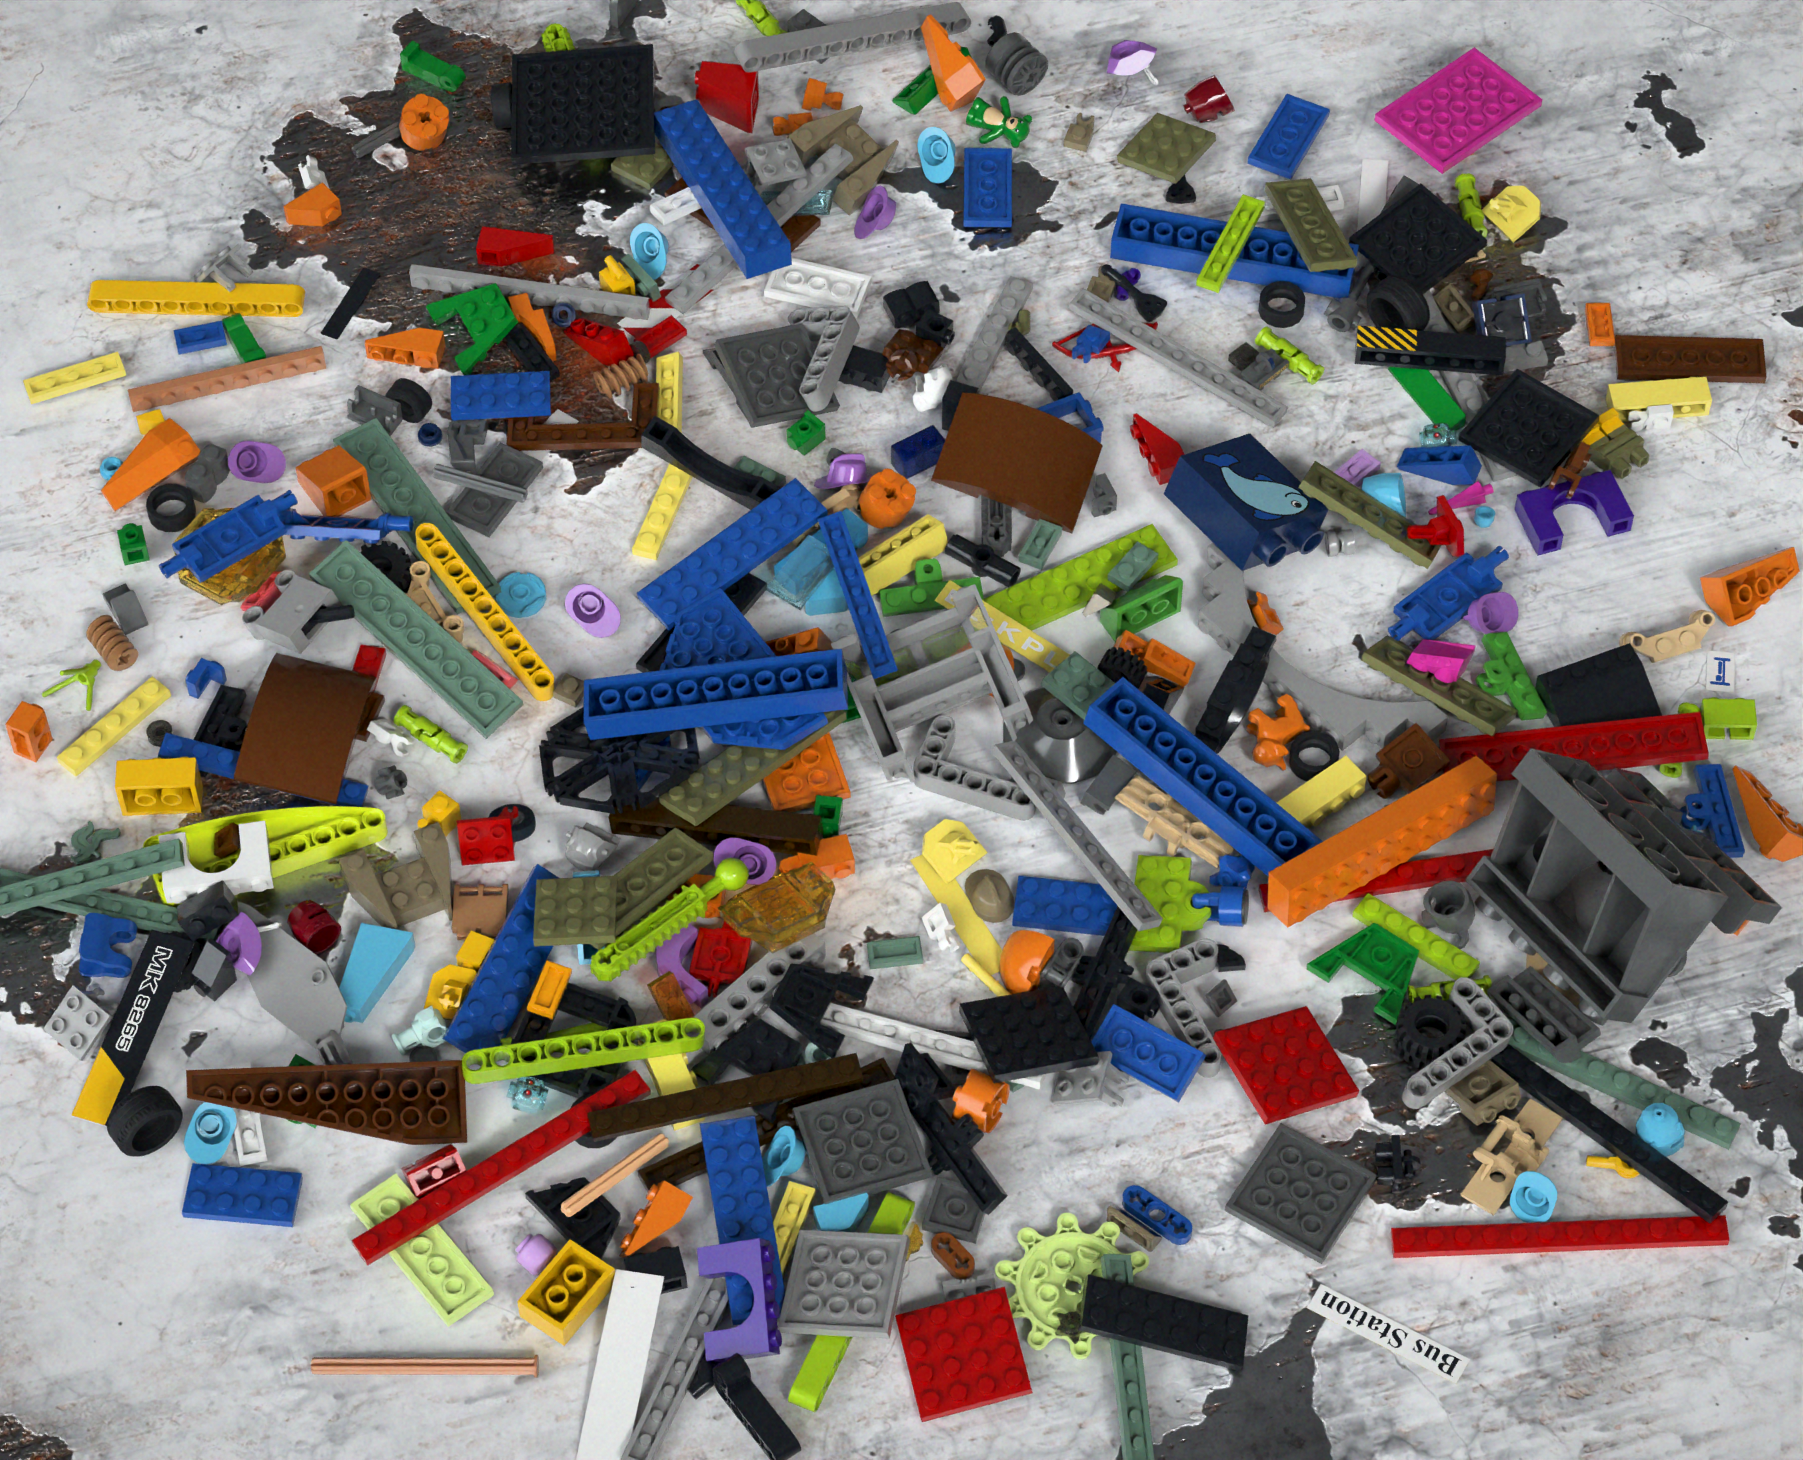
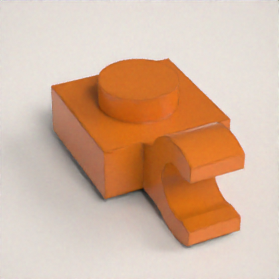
[773,112,813,136]
[1247,591,1284,635]

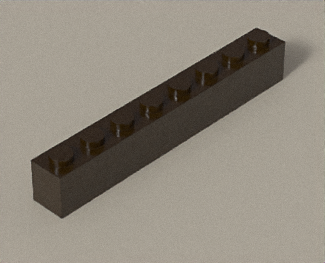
[609,798,824,856]

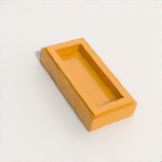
[527,960,572,1019]

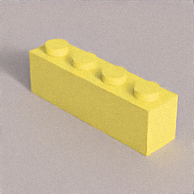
[1605,377,1712,422]
[858,514,948,596]
[1276,755,1367,829]
[636,1018,705,1131]

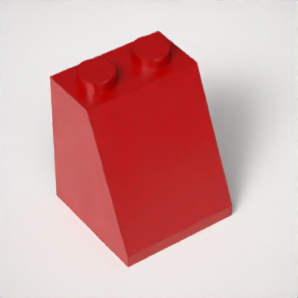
[695,61,759,133]

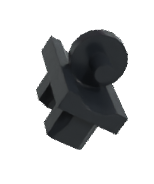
[1375,1135,1421,1192]

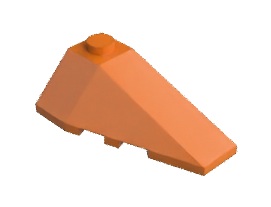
[921,14,986,112]
[101,418,201,511]

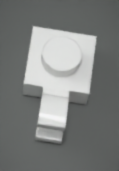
[299,155,329,190]
[1628,404,1674,432]
[367,719,414,757]
[922,903,960,953]

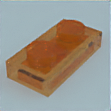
[647,971,695,1021]

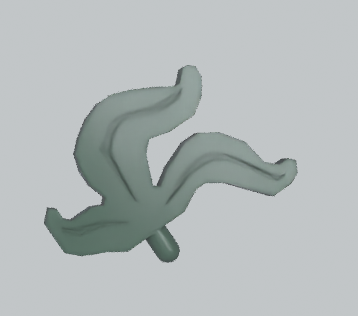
[70,821,121,864]

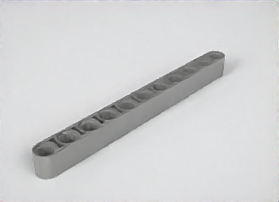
[734,2,971,72]

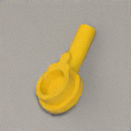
[1586,1155,1640,1179]

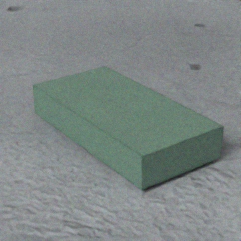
[867,936,923,969]

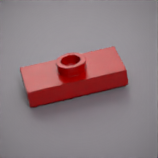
[633,315,687,359]

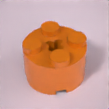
[399,94,449,151]
[858,468,916,529]
[952,1068,1010,1133]

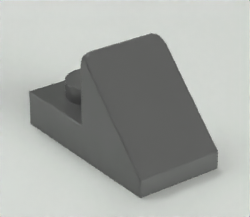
[103,583,148,635]

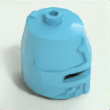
[1361,473,1406,517]
[1636,1103,1685,1157]

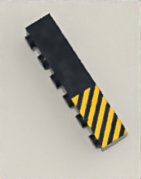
[1355,326,1506,376]

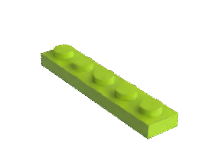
[1196,194,1265,293]
[1352,893,1480,980]

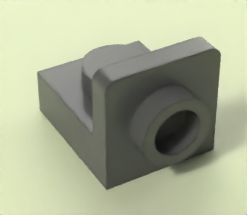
[1091,473,1117,517]

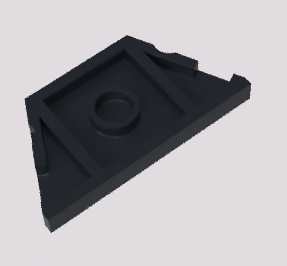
[525,1177,621,1260]

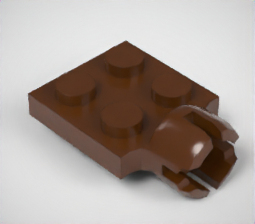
[882,329,944,381]
[1367,723,1450,799]

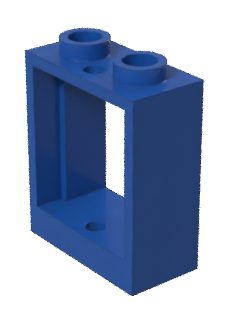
[1036,392,1104,443]

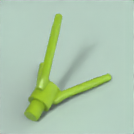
[42,659,101,711]

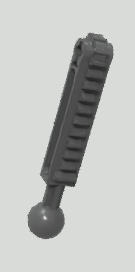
[981,495,1012,557]

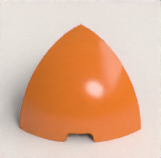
[1000,930,1055,994]

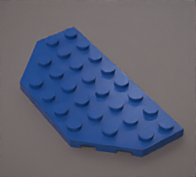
[659,588,828,750]

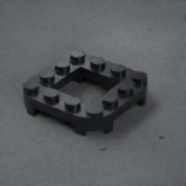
[511,981,637,1099]

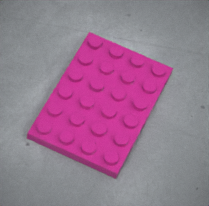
[1374,47,1543,174]

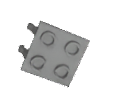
[743,138,807,195]
[194,244,253,292]
[43,985,119,1061]
[1052,1051,1129,1107]

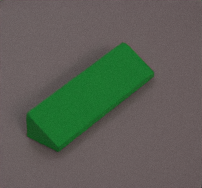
[892,47,972,115]
[1388,367,1466,436]

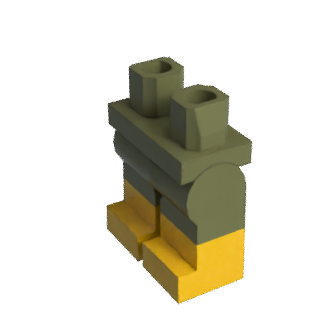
[1578,408,1649,479]

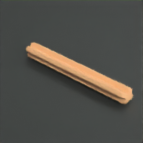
[560,1133,669,1217]

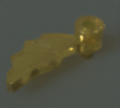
[906,1224,923,1262]

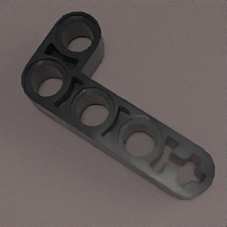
[713,1353,801,1460]

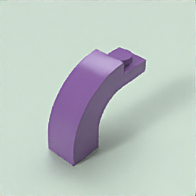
[656,923,709,1009]

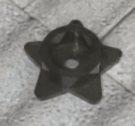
[1055,1310,1085,1344]

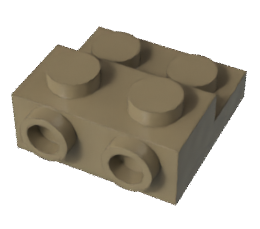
[1444,1060,1521,1126]

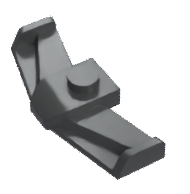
[447,419,488,472]

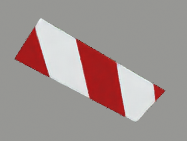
[617,264,722,338]

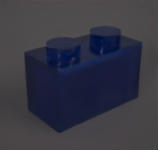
[891,425,945,479]

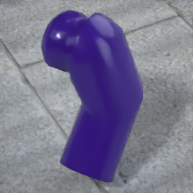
[1116,268,1141,301]

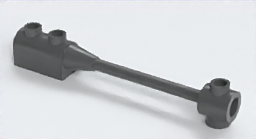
[1324,175,1419,332]

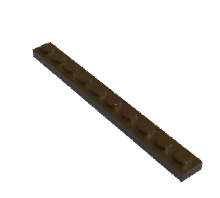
[587,1053,863,1142]
[638,1058,894,1193]

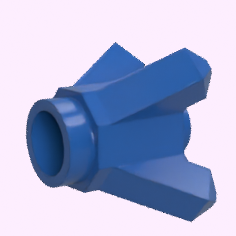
[1209,855,1255,888]

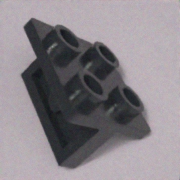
[893,1043,956,1118]

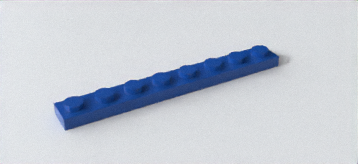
[817,511,898,679]
[158,733,369,807]

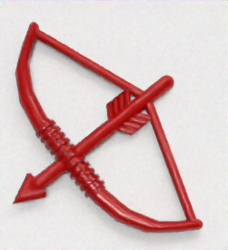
[1052,322,1158,372]

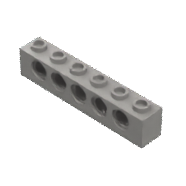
[687,923,826,1055]

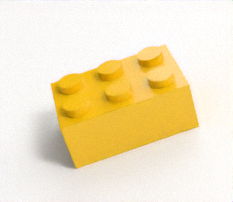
[115,757,203,816]
[517,1239,615,1346]

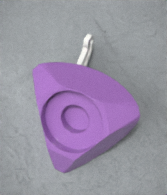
[1107,40,1159,86]
[216,912,282,976]

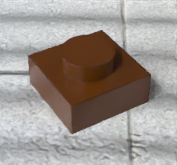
[214,823,240,859]

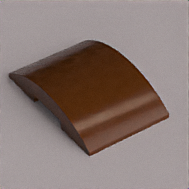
[931,393,1103,534]
[234,653,377,804]

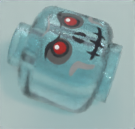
[1419,422,1457,449]
[506,1076,549,1114]

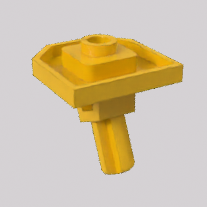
[423,964,477,1021]

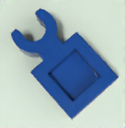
[1072,325,1110,363]

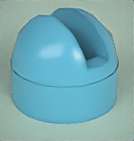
[1474,506,1495,528]

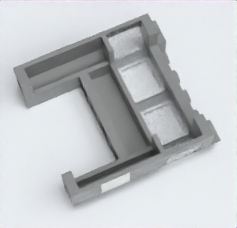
[831,584,1033,782]

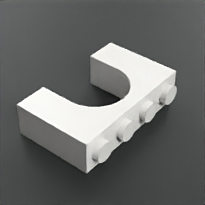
[158,821,274,903]

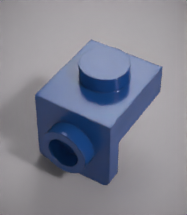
[186,658,227,699]

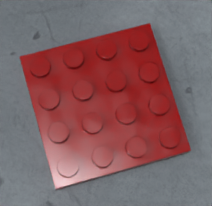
[1213,1006,1359,1125]
[895,1287,1033,1422]

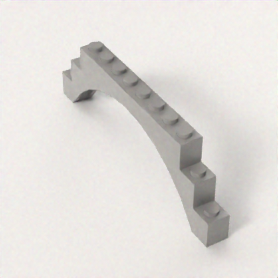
[1198,543,1448,751]

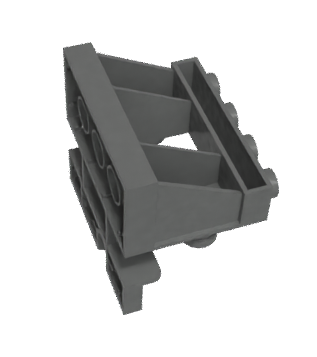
[1465,748,1782,1026]

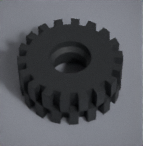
[360,541,412,593]

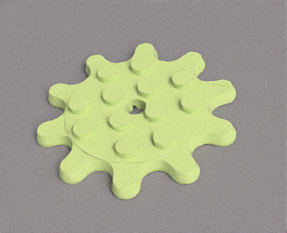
[995,1213,1149,1360]

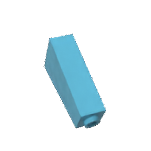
[339,923,415,1023]

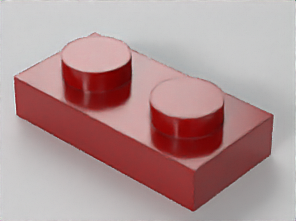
[352,645,386,693]

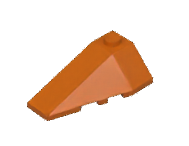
[1700,547,1800,626]
[1732,765,1803,862]

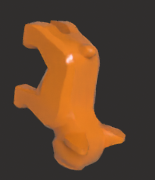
[1246,694,1310,771]

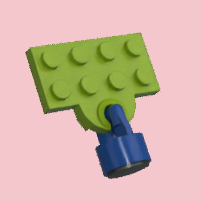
[1129,855,1249,953]

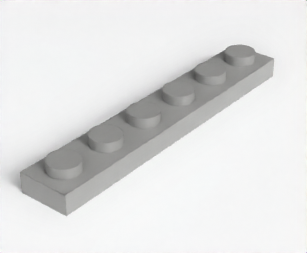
[956,276,1033,392]

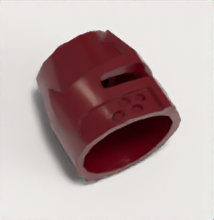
[1183,75,1235,123]
[287,899,341,955]

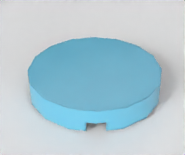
[496,572,546,618]

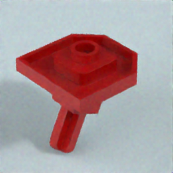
[1407,495,1464,557]

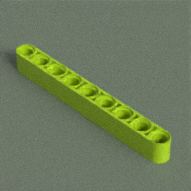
[462,1018,705,1084]
[788,1192,915,1413]

